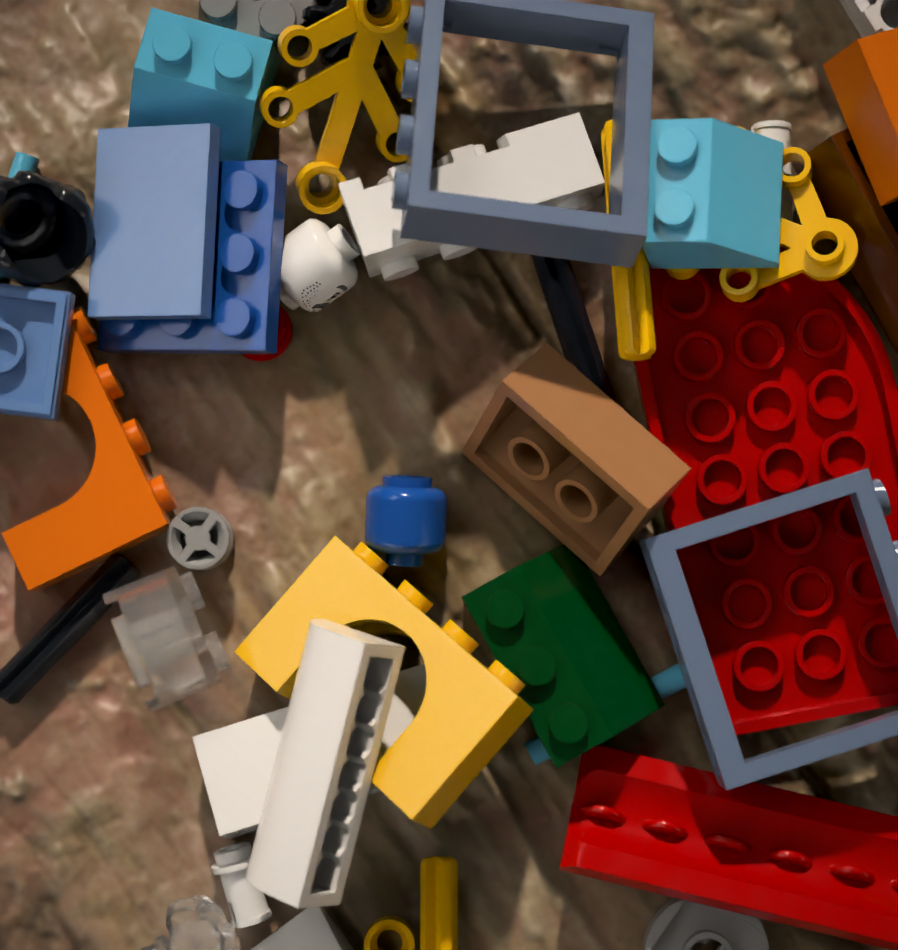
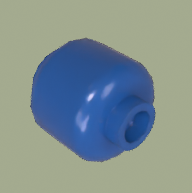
[365,475,447,567]

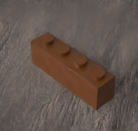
[792,128,898,354]

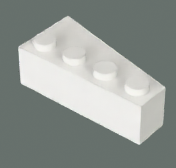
[338,112,605,281]

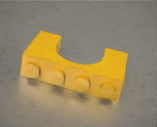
[234,536,534,829]

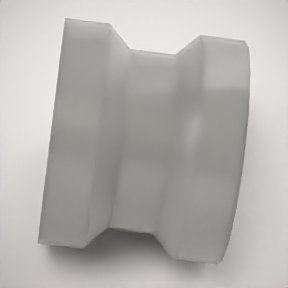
[166,507,235,570]

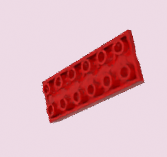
[559,746,898,950]

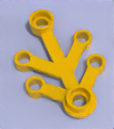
[259,0,416,214]
[666,126,858,302]

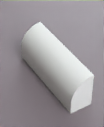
[246,619,405,909]
[192,664,426,839]

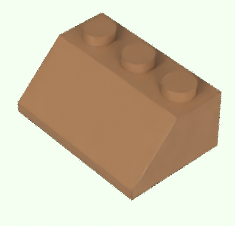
[461,343,691,576]

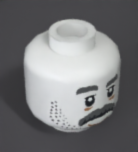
[280,218,361,312]

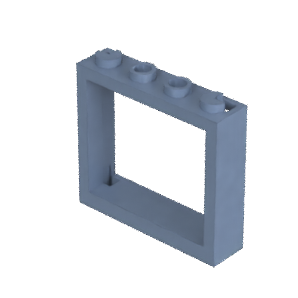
[391,0,655,268]
[639,468,898,790]

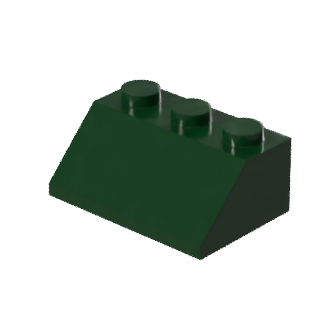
[461,544,665,768]

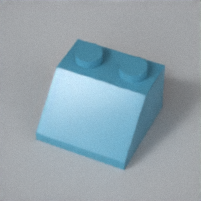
[128,7,280,161]
[643,118,784,269]

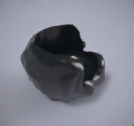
[0,171,95,288]

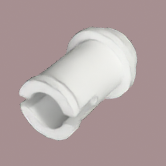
[211,842,272,928]

